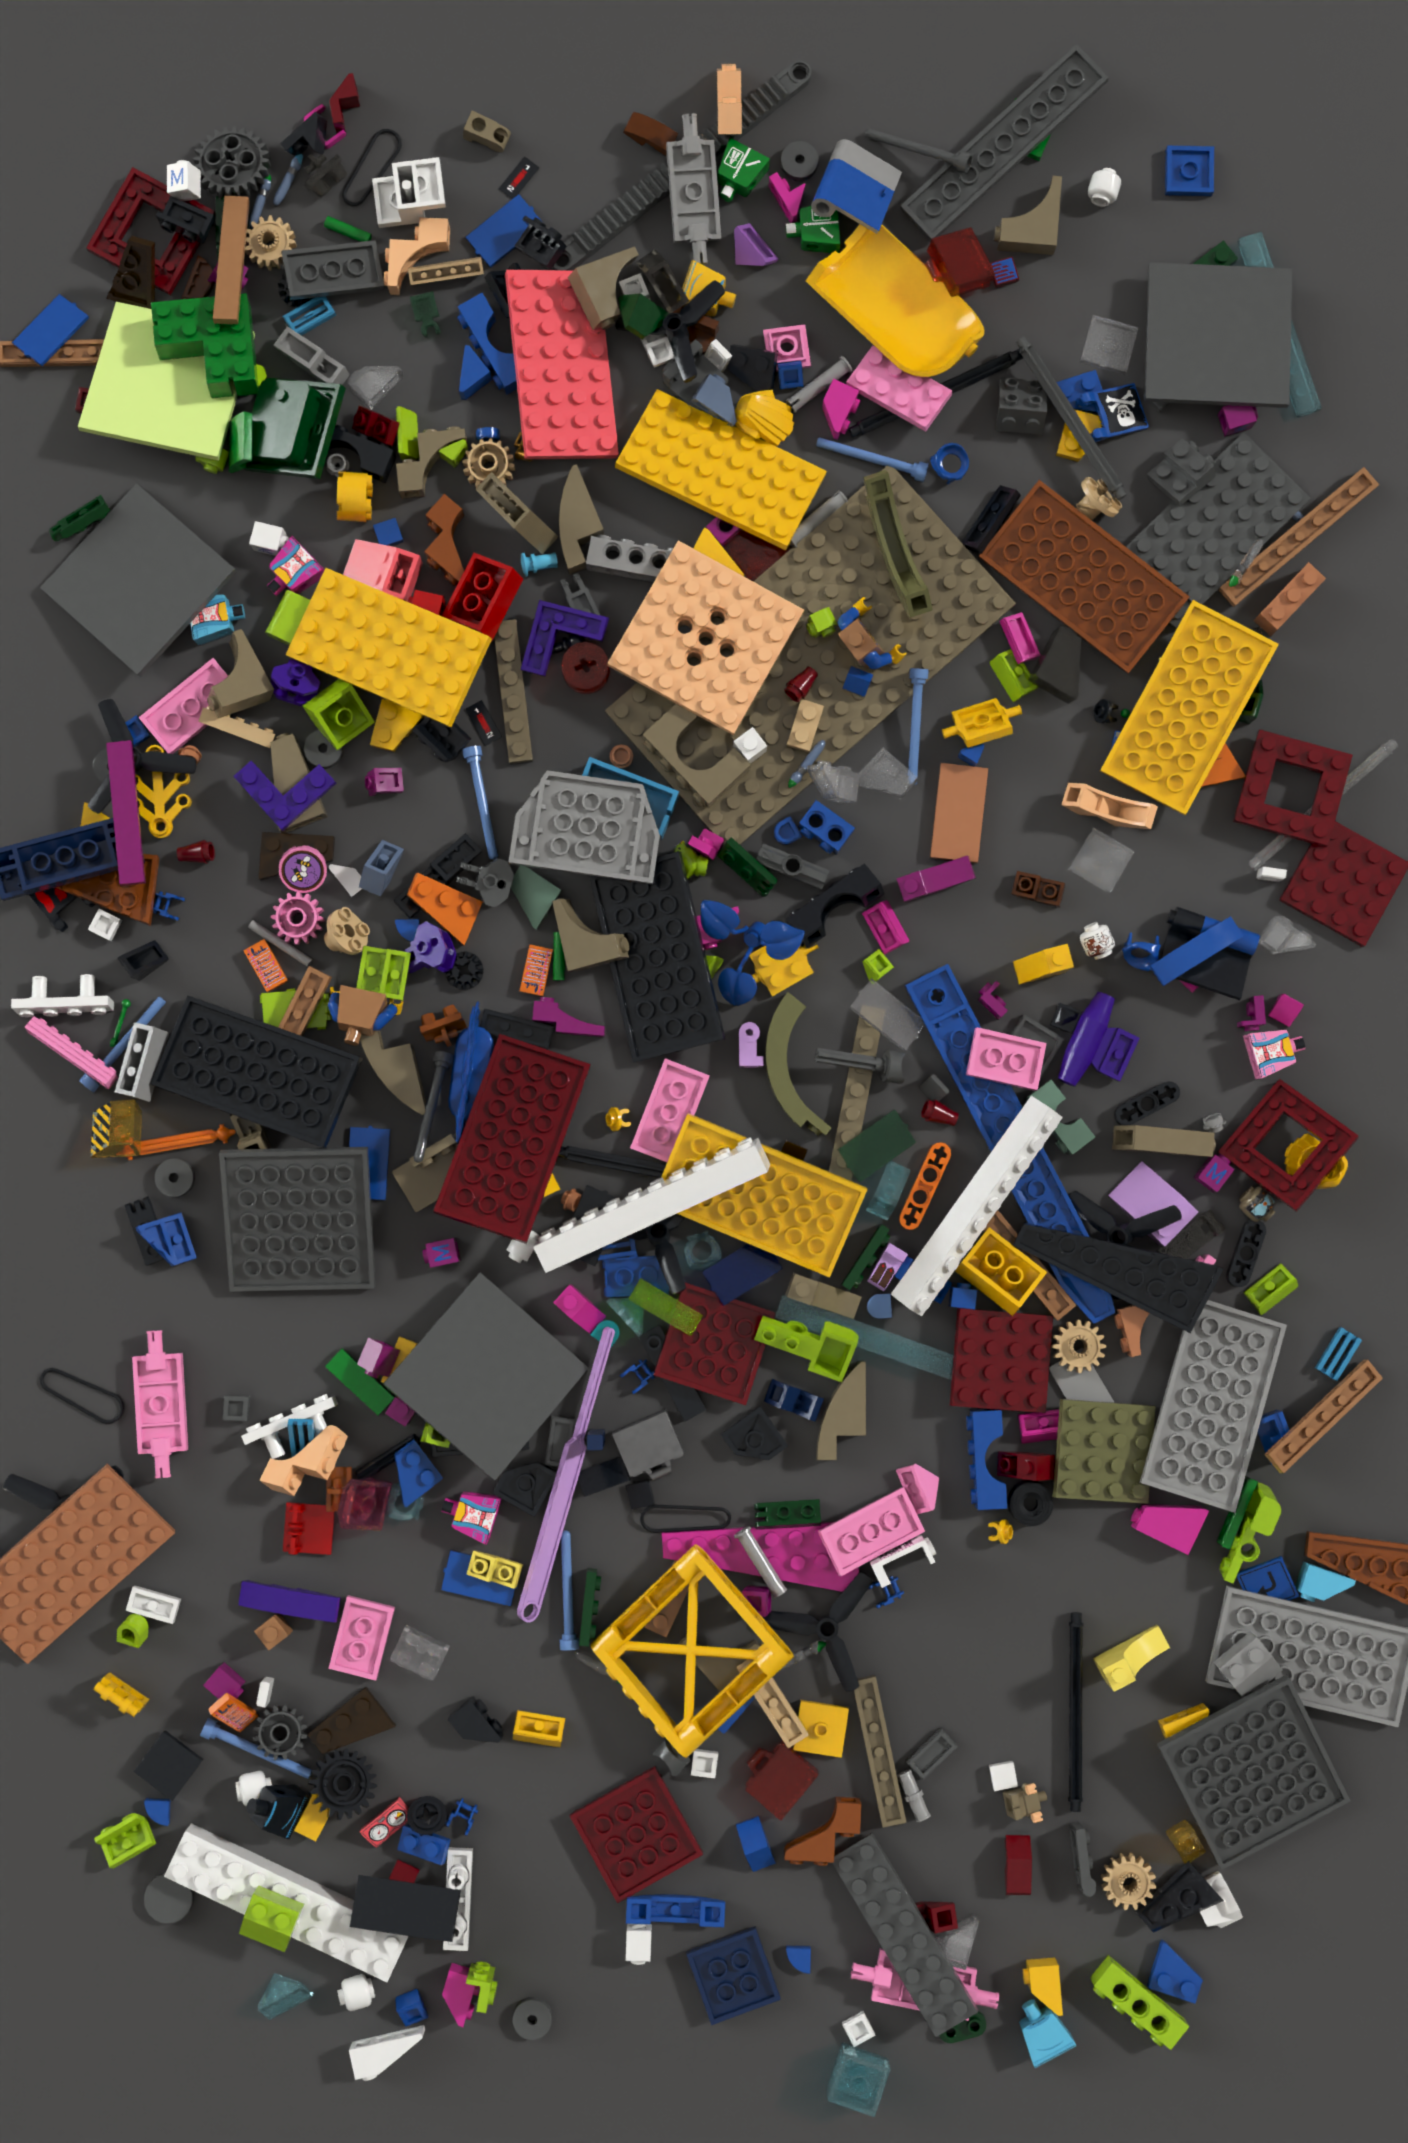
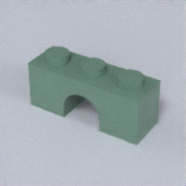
[1025,1080,1095,1155]

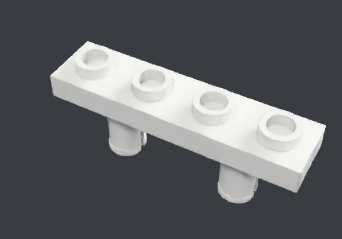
[11,974,114,1017]
[241,1394,338,1459]
[443,1847,473,1951]

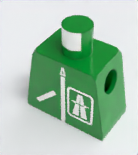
[717,138,770,202]
[786,206,840,253]

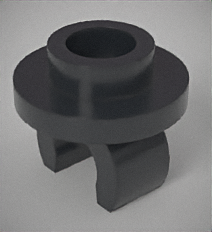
[1093,699,1119,724]

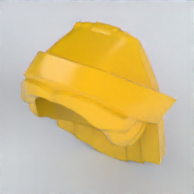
[734,390,794,446]
[1284,1133,1348,1189]

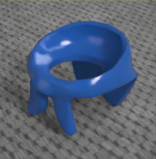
[930,443,969,485]
[1122,932,1161,971]

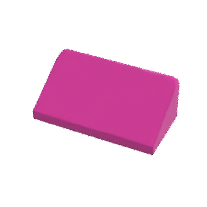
[862,900,909,955]
[1018,1409,1059,1444]

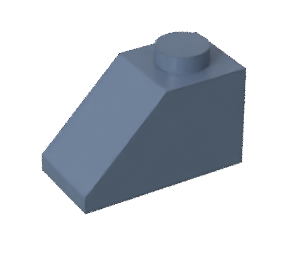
[690,374,737,427]
[359,840,404,897]

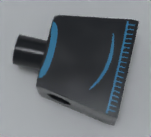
[247,1784,309,1839]

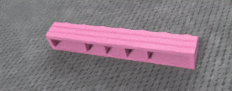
[24,1016,118,1090]

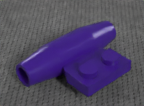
[1057,992,1140,1087]

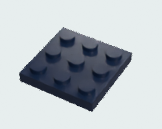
[686,1926,781,2025]

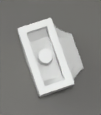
[1200,1871,1243,1928]

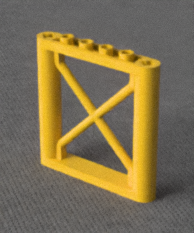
[590,1544,794,1758]

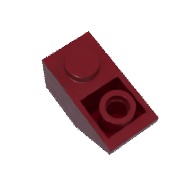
[997,1451,1055,1481]

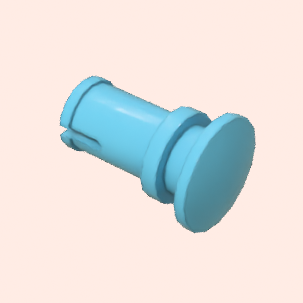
[521,552,558,577]

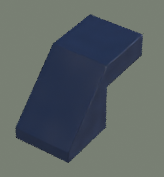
[764,1379,824,1422]

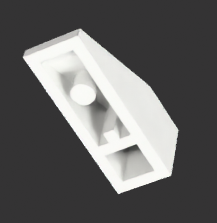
[349,2025,425,2081]

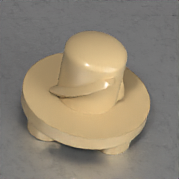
[1076,477,1122,520]
[324,907,370,955]

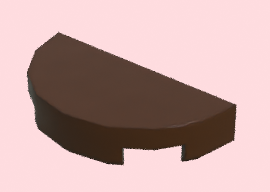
[181,255,214,299]

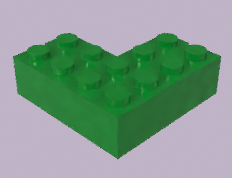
[151,293,259,398]

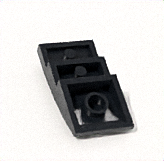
[350,1875,461,1942]

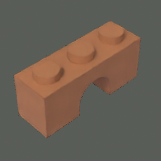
[1253,562,1326,637]

